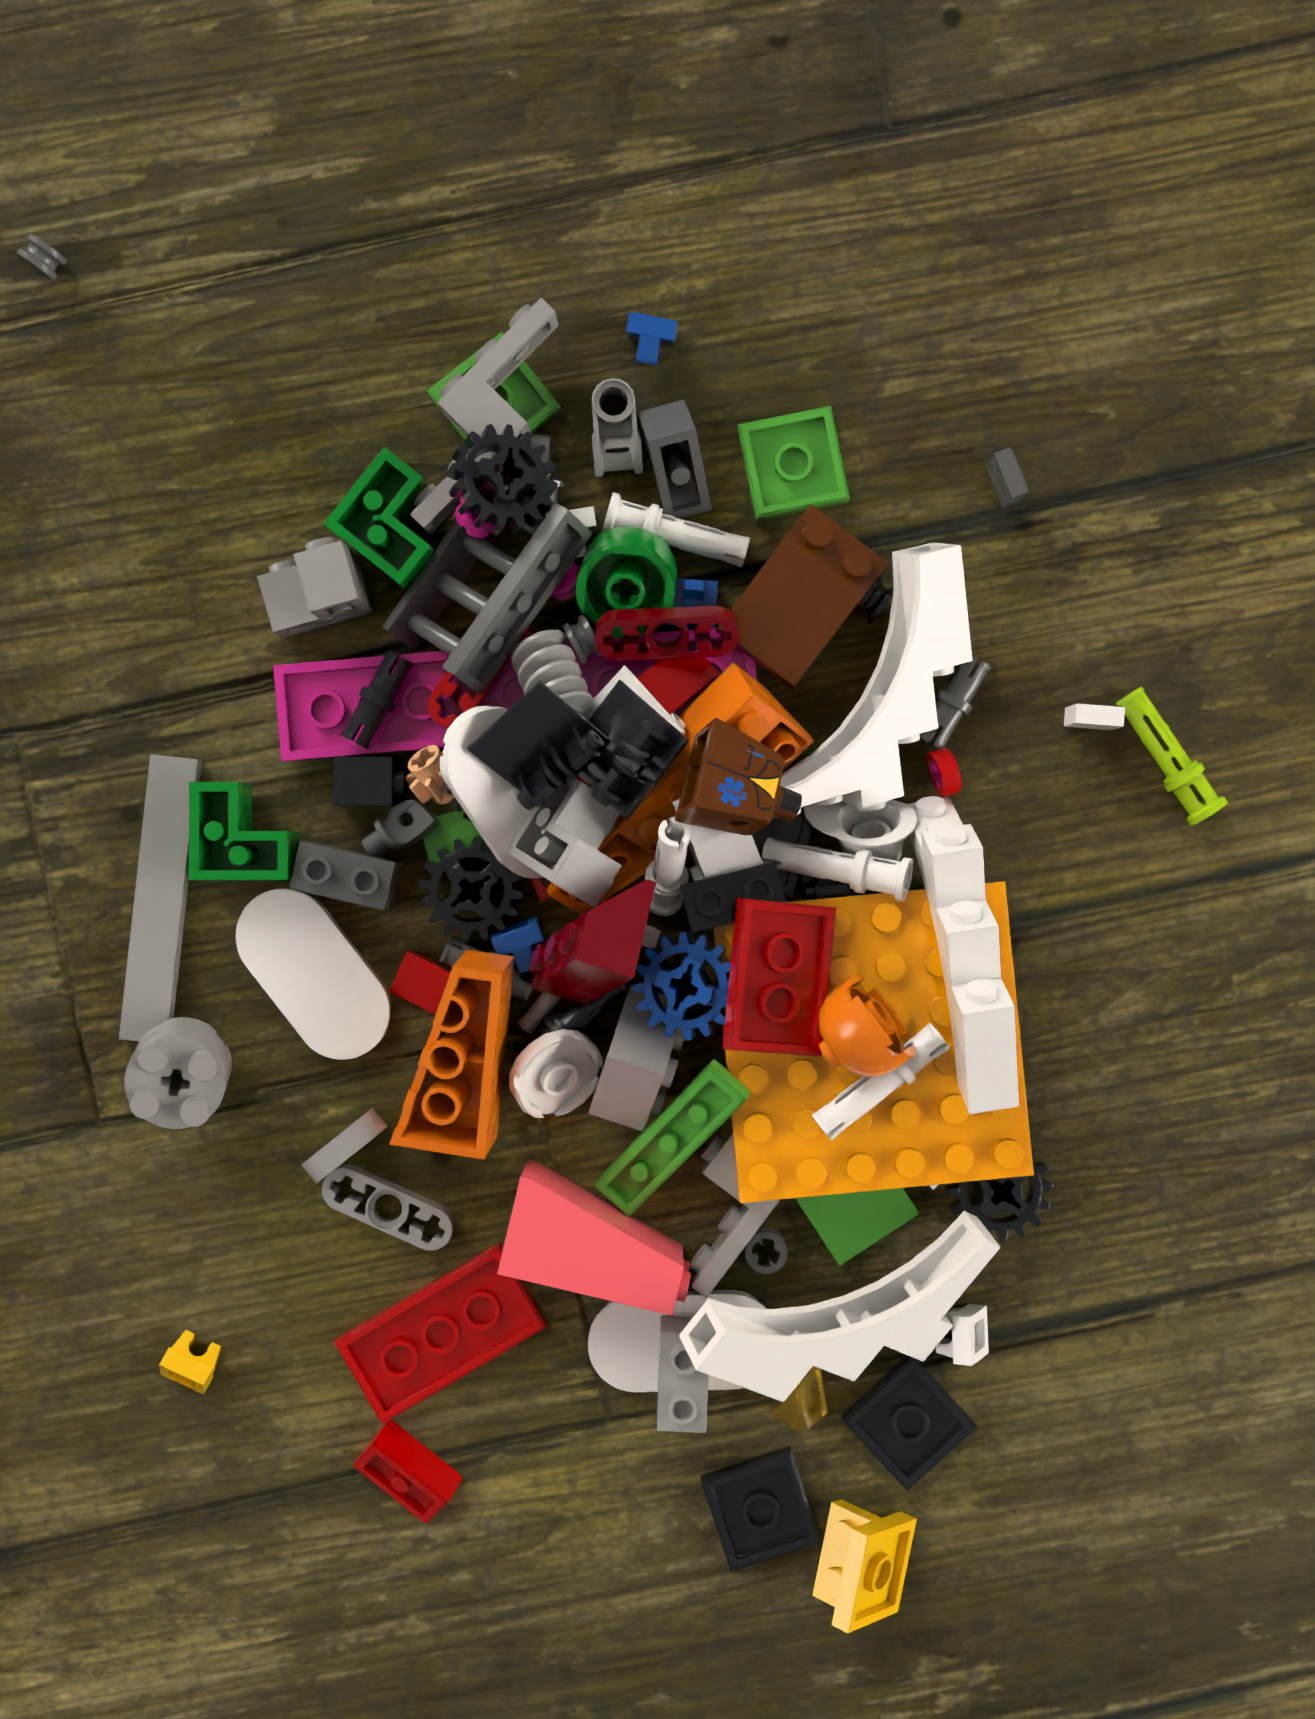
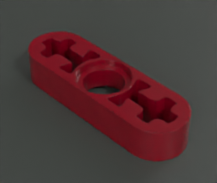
[595,606,739,661]

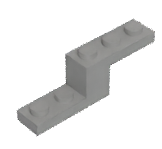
[410,297,558,536]
[689,1116,780,1298]

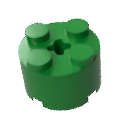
[576,526,677,639]

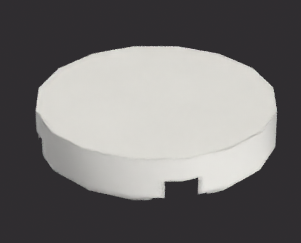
[509,1029,603,1118]

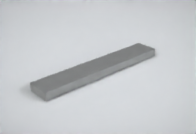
[119,754,202,1041]

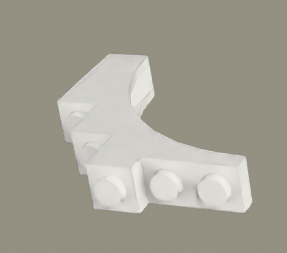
[773,542,972,818]
[907,796,1019,1114]
[679,1211,1000,1402]

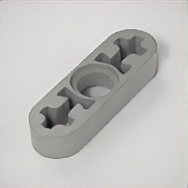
[322,1164,455,1251]

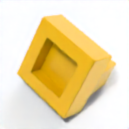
[159,1330,221,1395]

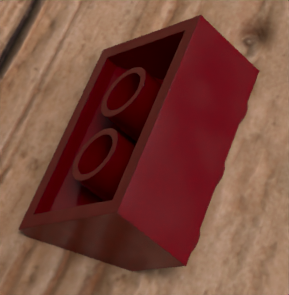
[529,879,656,1005]

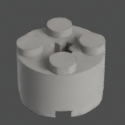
[124,1017,232,1129]

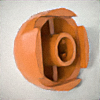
[818,973,916,1077]

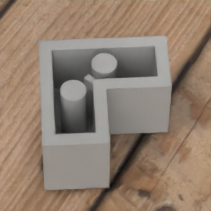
[257,537,374,639]
[506,777,622,907]
[588,984,684,1132]

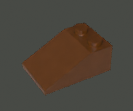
[716,504,888,689]

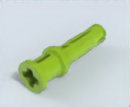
[1116,686,1228,826]

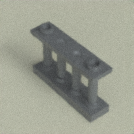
[382,472,593,695]

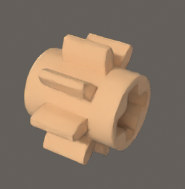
[405,745,455,804]

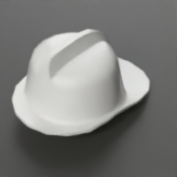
[804,800,918,861]

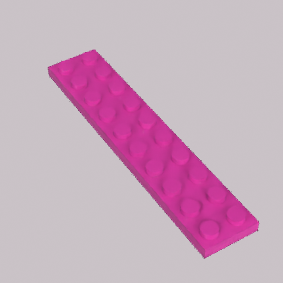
[273,628,757,762]

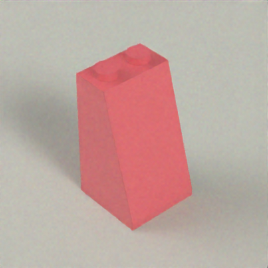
[497,1159,691,1316]

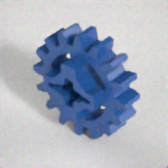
[632,932,731,1041]

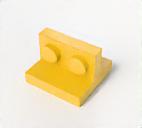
[812,1499,917,1633]

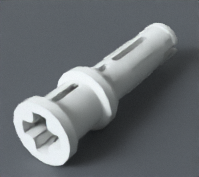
[603,492,750,567]
[645,817,691,916]
[762,837,913,902]

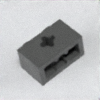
[289,841,404,910]

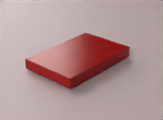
[722,898,836,1057]

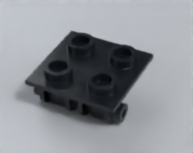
[577,679,690,820]
[467,680,609,811]

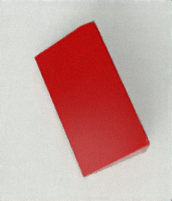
[389,949,452,1015]
[353,1420,462,1524]

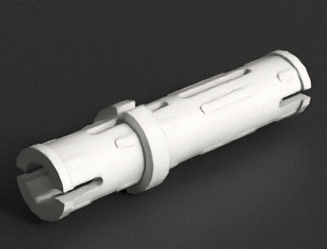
[812,1022,950,1140]

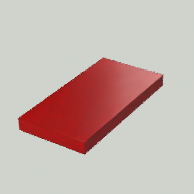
[334,1242,548,1424]

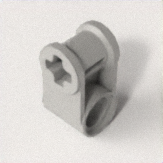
[592,378,643,477]

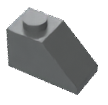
[638,399,712,519]

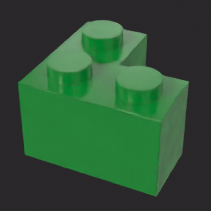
[323,446,434,591]
[189,782,300,880]

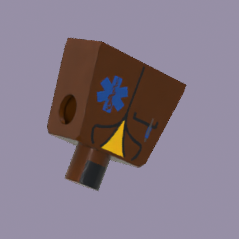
[675,718,802,836]

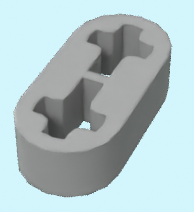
[302,1108,388,1183]

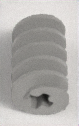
[511,630,595,720]

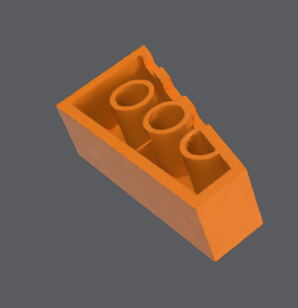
[389,950,514,1160]

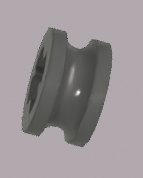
[16,233,67,281]
[562,615,602,665]
[744,1226,788,1274]

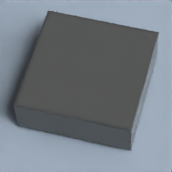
[985,447,1029,508]

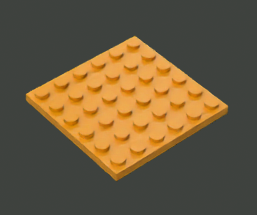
[713,881,1034,1203]

